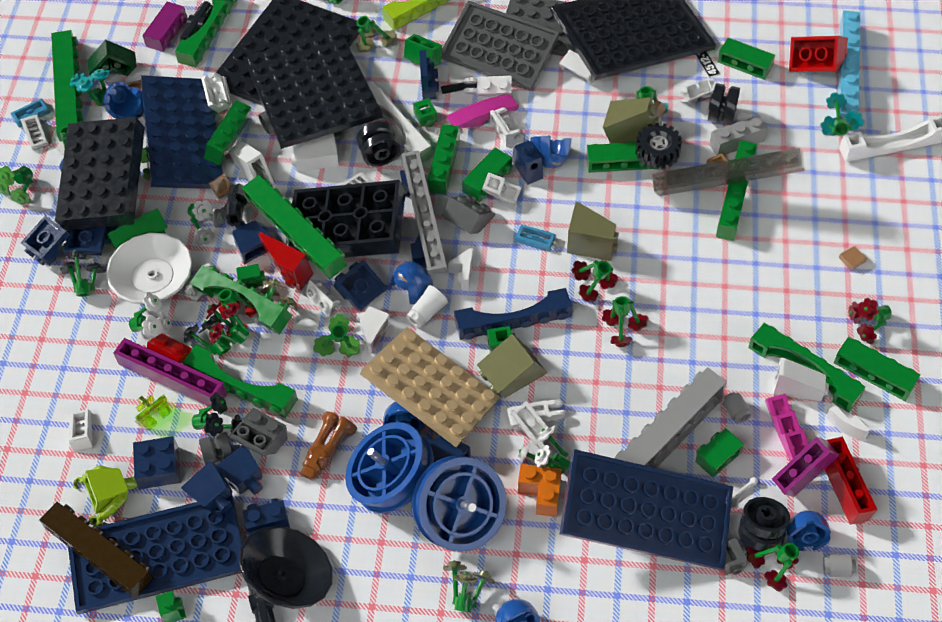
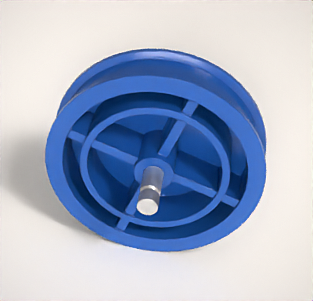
[345,422,433,514]
[412,456,507,552]

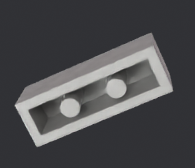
[709,115,768,155]

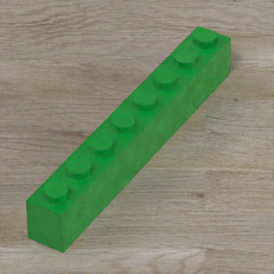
[51,30,83,142]
[242,175,347,280]

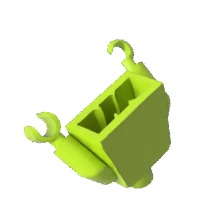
[73,465,137,528]

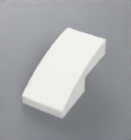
[482,172,521,206]

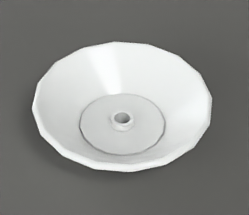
[106,233,193,304]

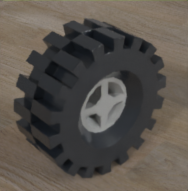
[635,123,682,170]

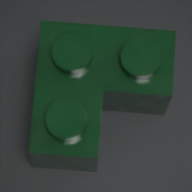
[87,39,137,80]

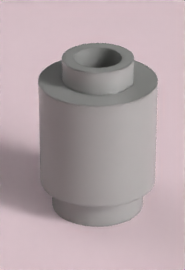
[723,392,751,423]
[823,555,856,577]

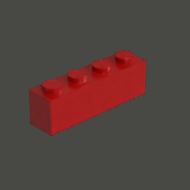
[824,436,878,525]

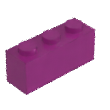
[142,1,187,52]
[772,437,839,497]

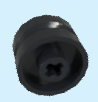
[707,83,740,125]
[356,122,401,166]
[738,497,790,551]

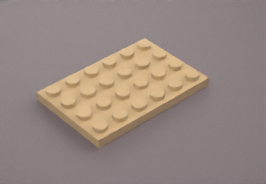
[360,327,500,447]

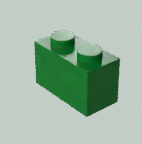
[403,34,443,67]
[695,428,744,478]

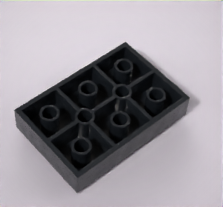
[55,117,145,230]
[286,180,405,261]

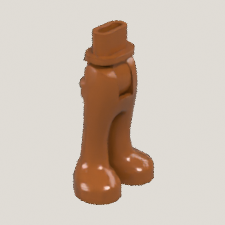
[300,411,357,481]

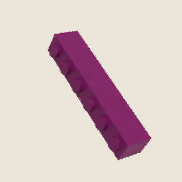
[113,338,227,406]

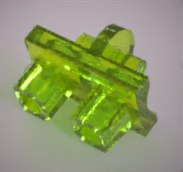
[135,394,172,430]

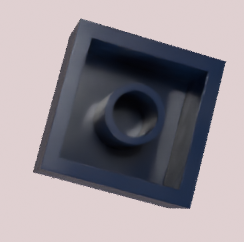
[133,436,181,490]

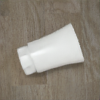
[406,285,448,328]

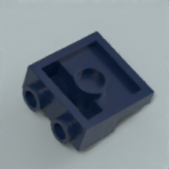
[419,50,439,100]
[21,215,71,266]
[62,227,109,259]
[333,260,388,313]
[242,498,290,536]

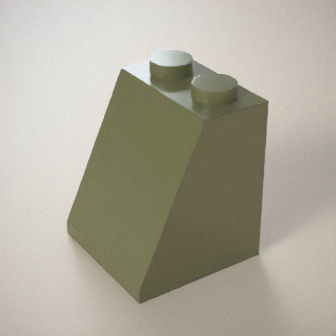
[603,98,662,143]
[567,202,619,261]
[477,334,548,398]

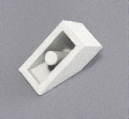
[359,306,390,354]

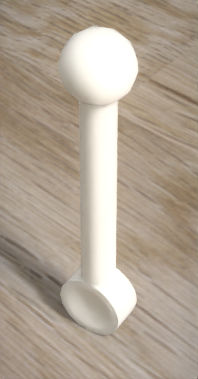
[732,477,758,500]

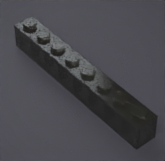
[652,148,805,196]

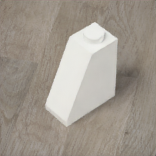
[290,133,339,172]
[228,142,275,184]
[773,358,829,402]

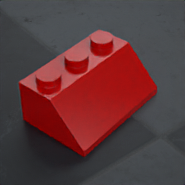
[789,36,848,72]

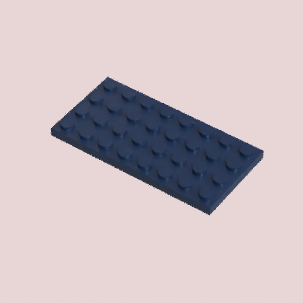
[141,75,223,189]
[559,449,733,570]
[68,494,242,615]

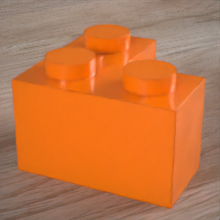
[518,464,562,517]

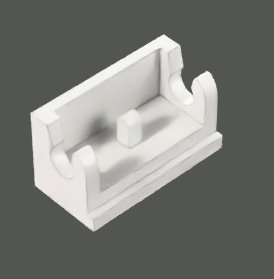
[559,50,594,84]
[201,72,233,113]
[490,107,523,147]

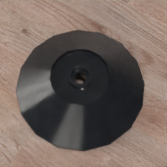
[239,526,333,609]

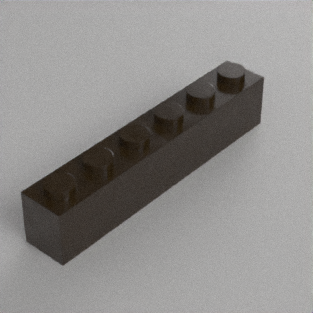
[39,501,153,599]

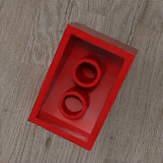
[258,232,314,290]

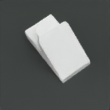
[448,249,473,290]

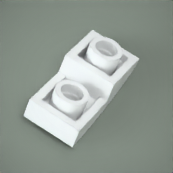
[826,405,870,441]

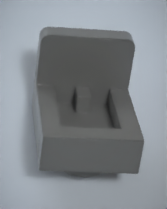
[724,538,747,575]

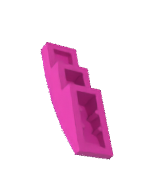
[447,94,519,129]
[765,394,808,461]

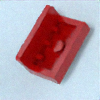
[147,333,192,363]

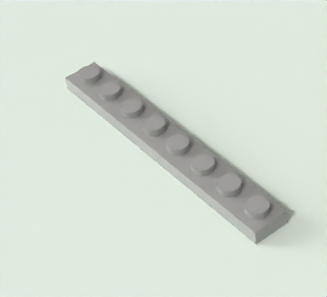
[401,151,447,275]

